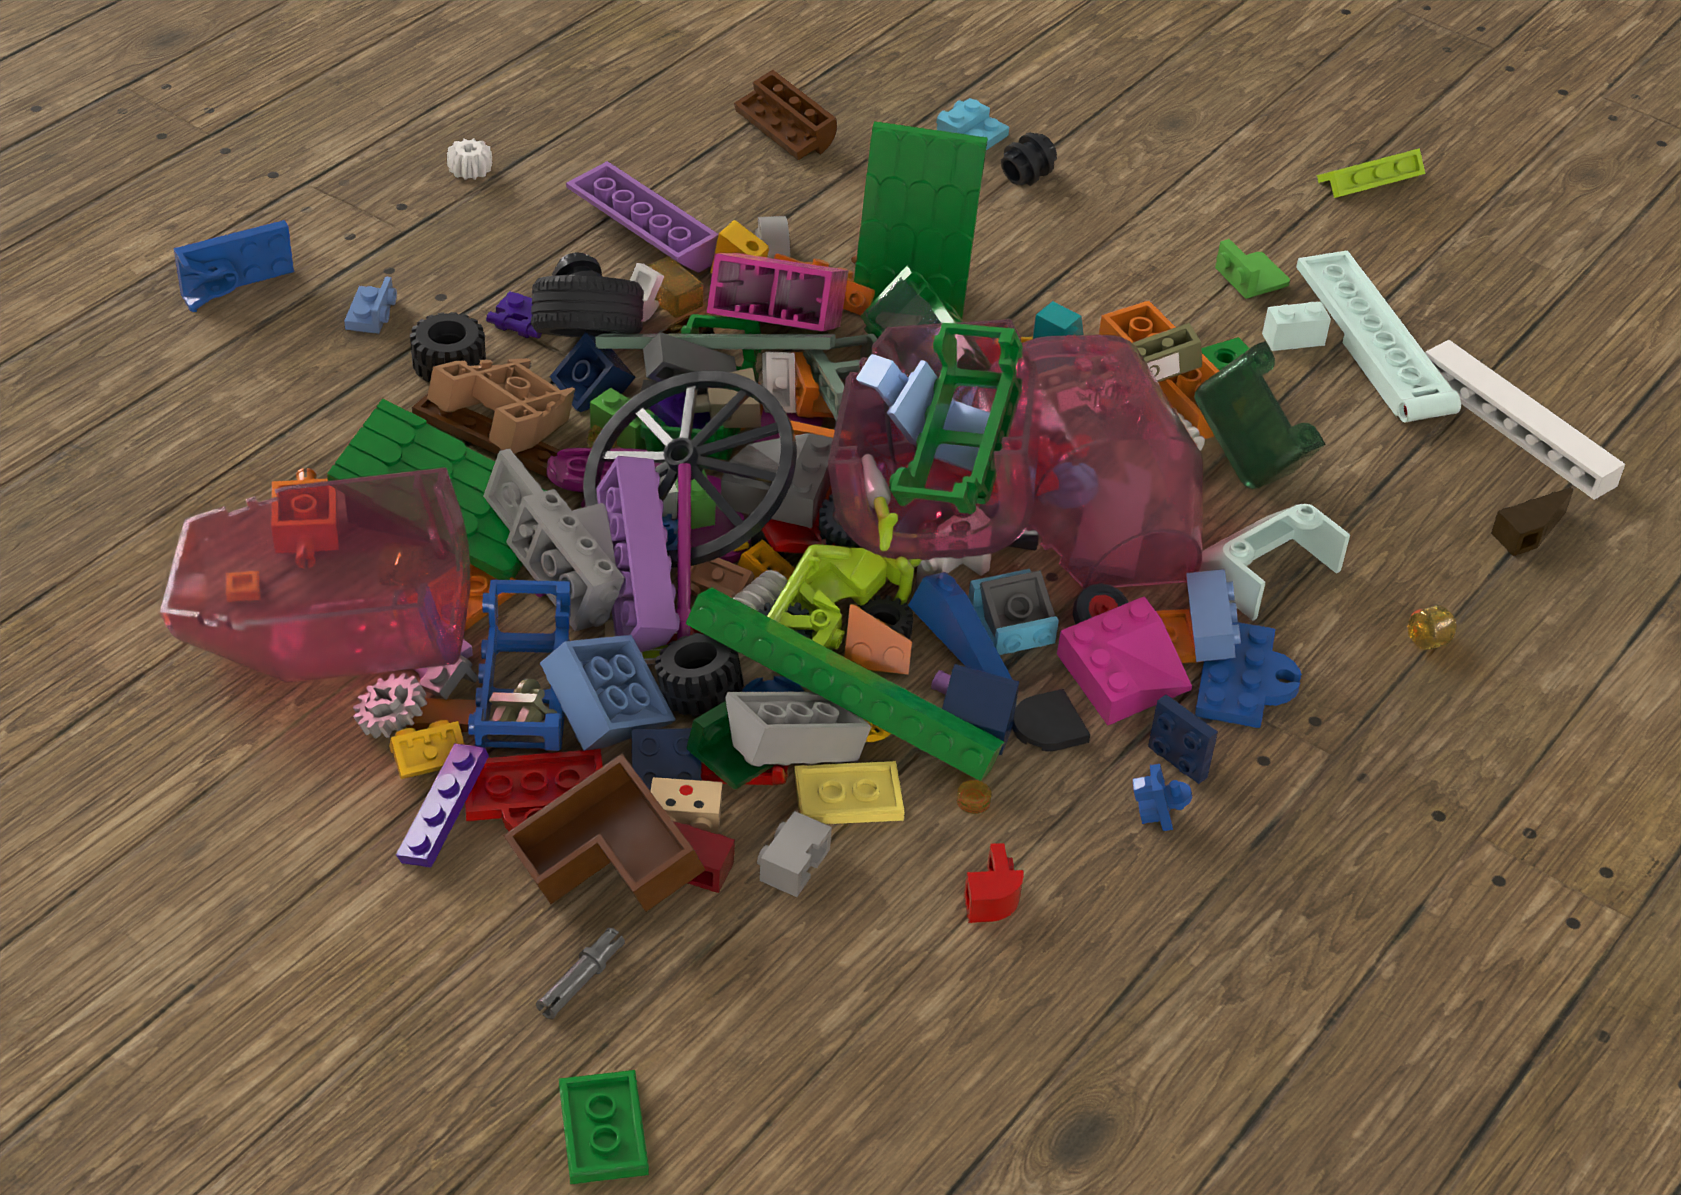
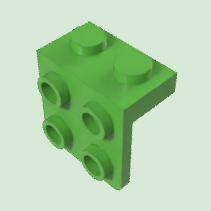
[1215,239,1290,299]

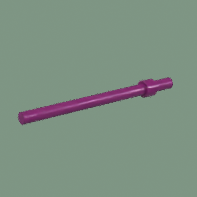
[675,463,691,640]

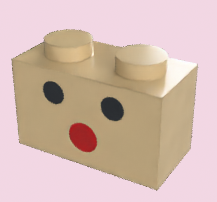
[651,777,722,834]

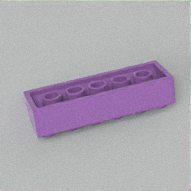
[566,161,719,273]
[596,456,680,652]

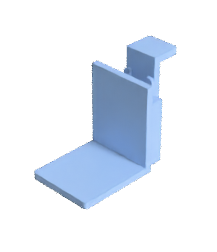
[856,354,990,472]

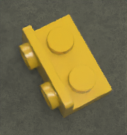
[389,720,465,779]

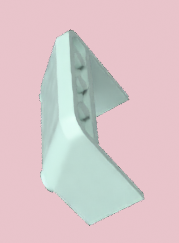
[1194,504,1350,621]

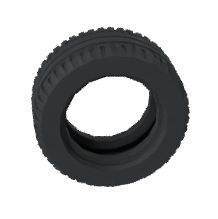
[531,275,644,338]

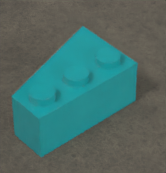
[1028,301,1086,376]

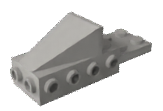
[483,449,625,631]

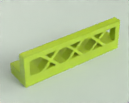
[1317,148,1426,198]

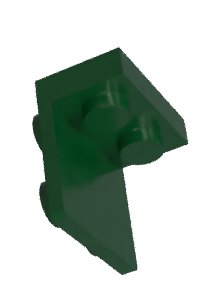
[686,701,776,789]

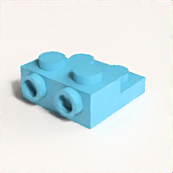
[936,98,1009,150]

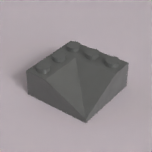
[721,433,839,528]

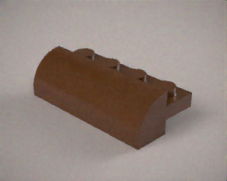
[734,70,837,160]

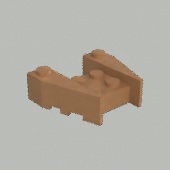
[427,358,575,454]

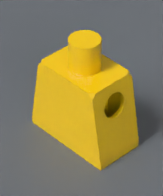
[710,220,769,273]

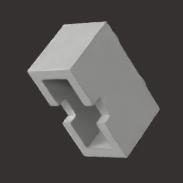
[757,811,832,897]

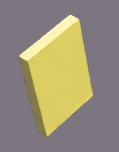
[794,761,905,824]

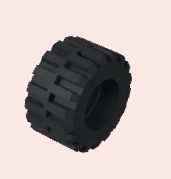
[410,312,486,382]
[655,633,744,716]

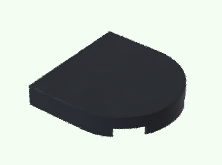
[1012,689,1090,751]

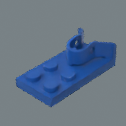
[173,220,294,312]

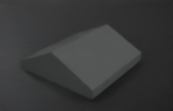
[980,570,1059,637]

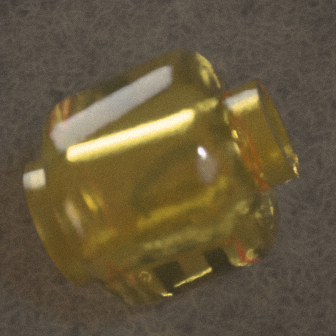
[1408,605,1457,650]

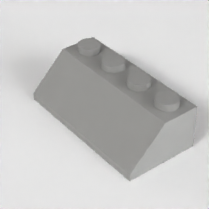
[726,692,872,766]

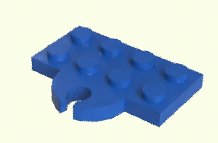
[1195,622,1302,728]

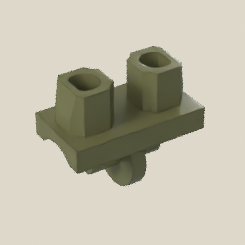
[489,679,557,722]

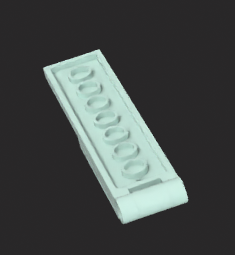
[1296,250,1461,423]

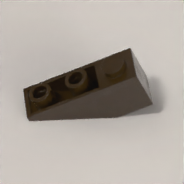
[1491,487,1574,556]

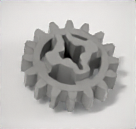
[353,673,427,738]

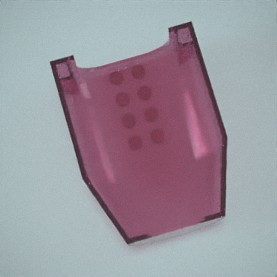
[827,319,1042,560]
[972,334,1203,589]
[160,467,471,683]

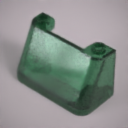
[1194,341,1326,489]

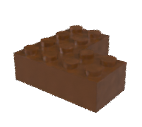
[503,754,705,912]

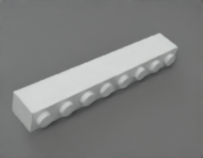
[1425,340,1625,500]

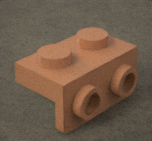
[676,558,755,598]

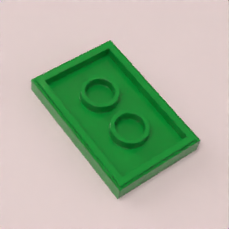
[559,1070,649,1184]

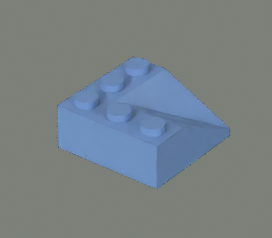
[540,635,675,751]

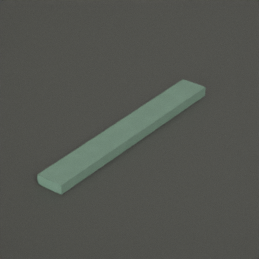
[596,334,835,350]

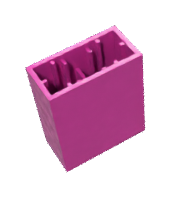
[707,253,849,331]

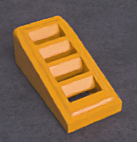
[738,540,795,580]

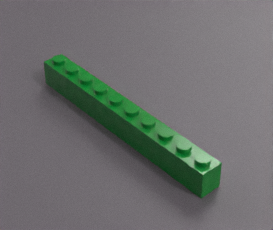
[685,587,1004,781]

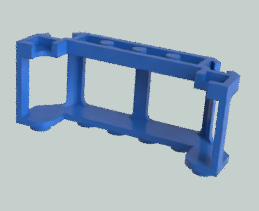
[468,580,571,751]

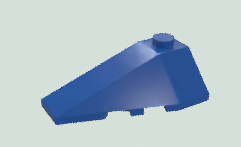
[908,572,1013,680]

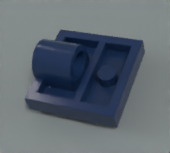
[1148,694,1218,784]

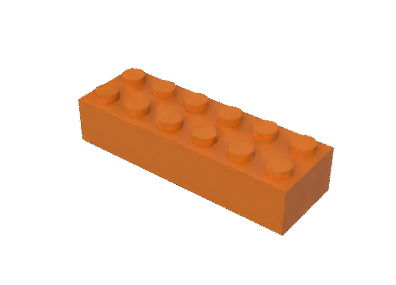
[1097,301,1248,439]

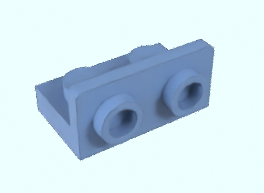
[344,277,397,334]

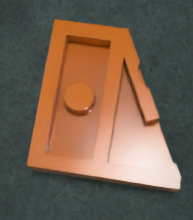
[844,604,912,675]

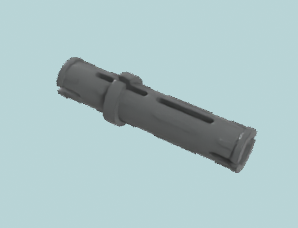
[536,928,625,1019]

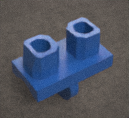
[1133,764,1193,831]

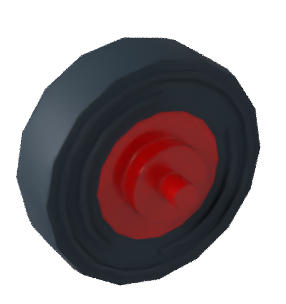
[1072,583,1129,625]

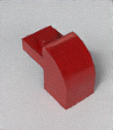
[964,843,1024,923]

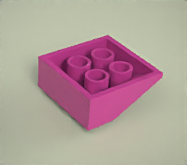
[1057,596,1192,726]

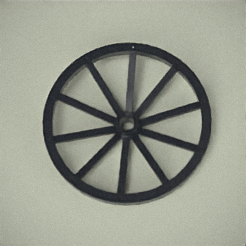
[583,371,797,568]

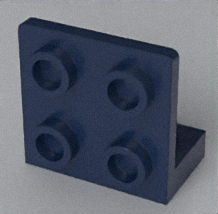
[631,728,702,792]

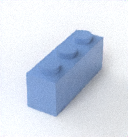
[1186,569,1241,662]

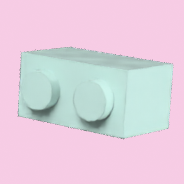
[1262,302,1331,351]

